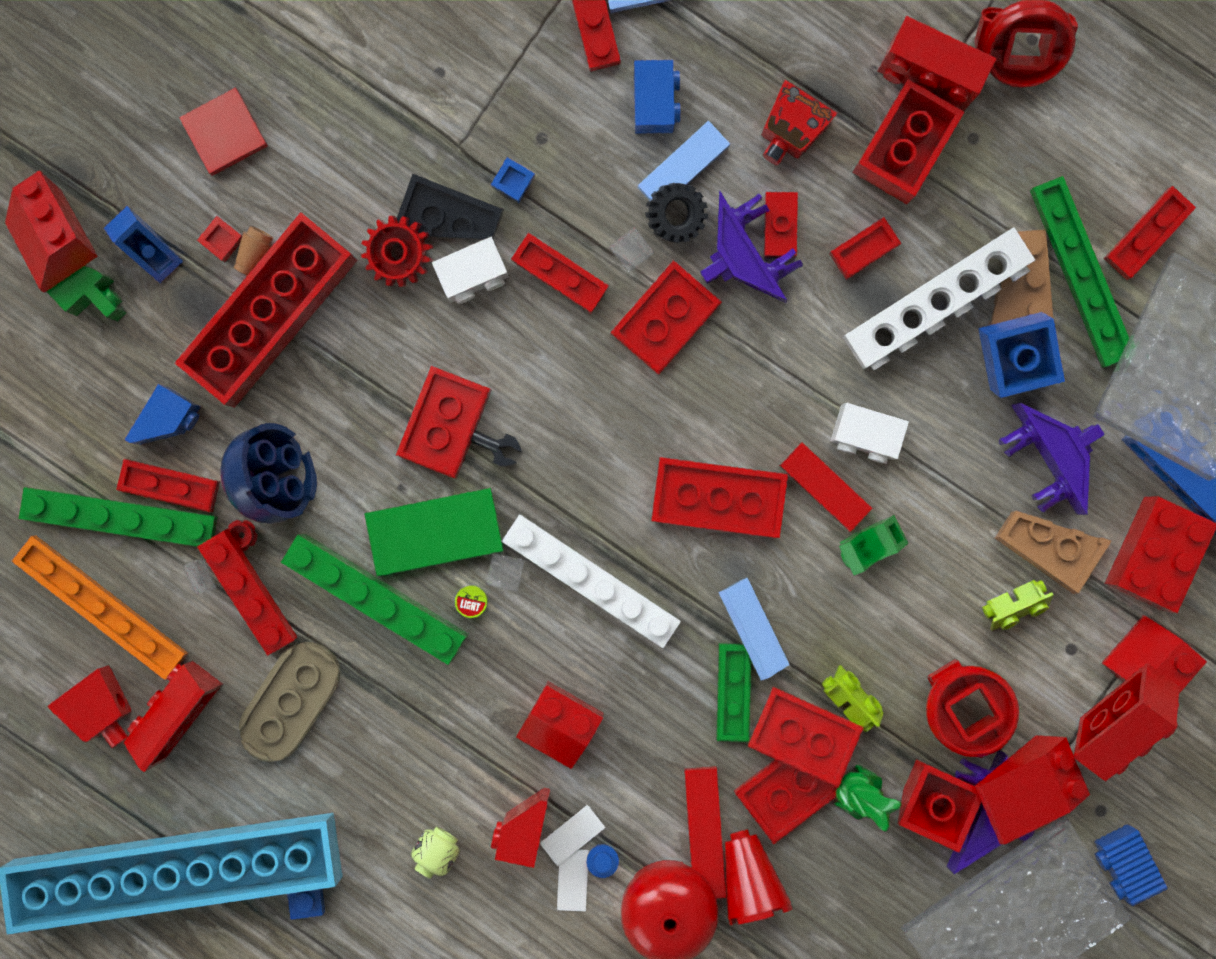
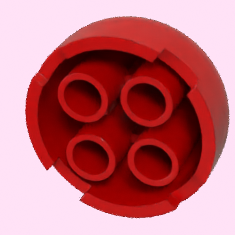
[621,860,719,959]

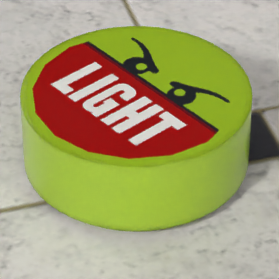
[455,585,488,618]

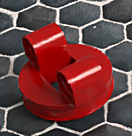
[974,0,1078,88]
[926,659,1019,759]

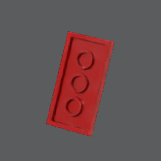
[651,457,788,538]

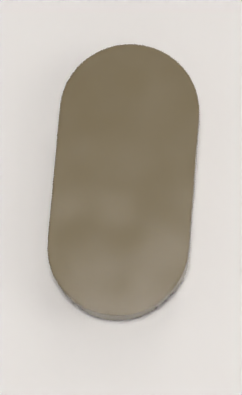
[239,642,340,762]

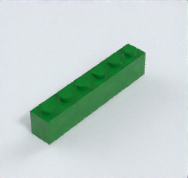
[280,534,469,665]

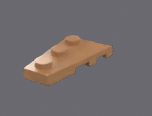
[988,229,1053,326]
[995,511,1111,594]

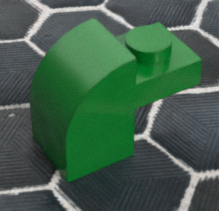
[46,266,127,322]
[839,515,909,576]

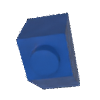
[104,206,183,283]
[125,384,201,445]

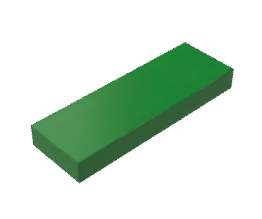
[716,643,751,742]

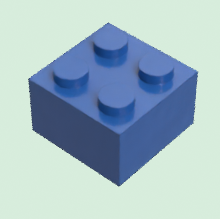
[978,312,1065,398]

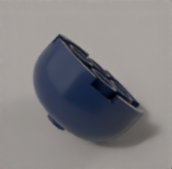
[220,423,317,524]

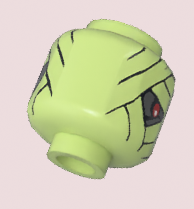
[411,826,460,879]

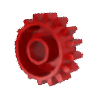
[361,216,434,287]

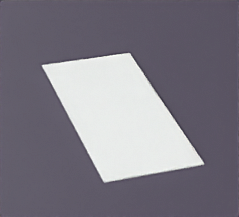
[540,805,605,866]
[557,849,589,911]

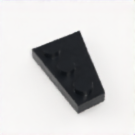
[397,174,504,239]

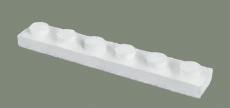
[502,514,681,648]

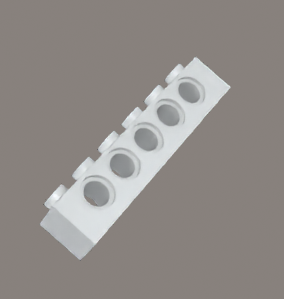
[843,227,1035,370]

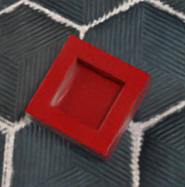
[197,216,242,263]

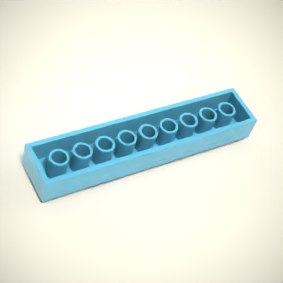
[0,813,343,934]

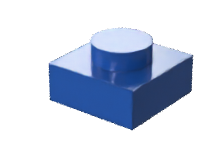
[491,157,535,203]
[287,889,325,920]

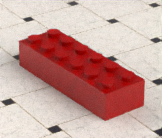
[175,212,358,408]

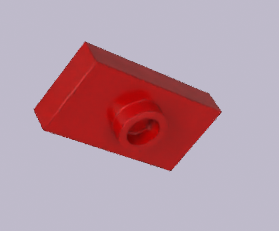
[764,192,798,258]

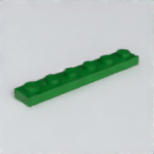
[1030,176,1136,368]
[19,487,218,546]

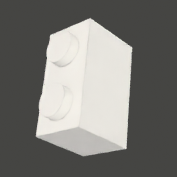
[432,237,509,304]
[830,403,909,464]

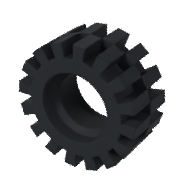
[645,183,708,243]

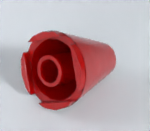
[725,829,793,925]

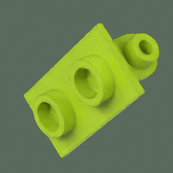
[982,580,1054,631]
[821,665,884,732]

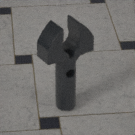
[471,431,522,467]

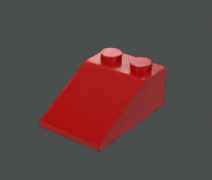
[975,735,1090,845]

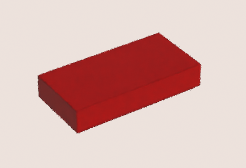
[829,217,902,280]

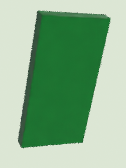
[364,488,504,576]

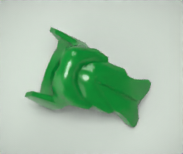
[834,764,902,832]

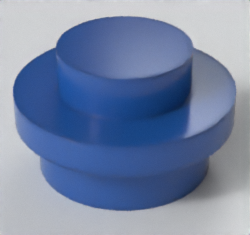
[586,844,619,878]

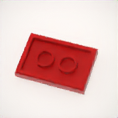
[610,260,722,375]
[396,366,492,479]
[748,687,864,788]
[734,759,844,844]

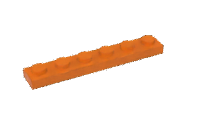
[12,535,188,680]

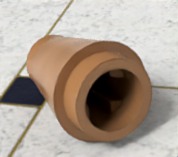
[233,226,274,276]

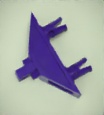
[700,190,803,303]
[998,403,1105,515]
[946,750,1035,874]

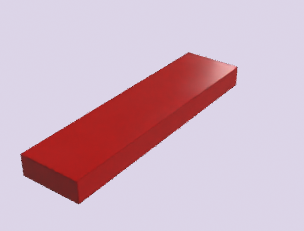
[684,766,726,899]

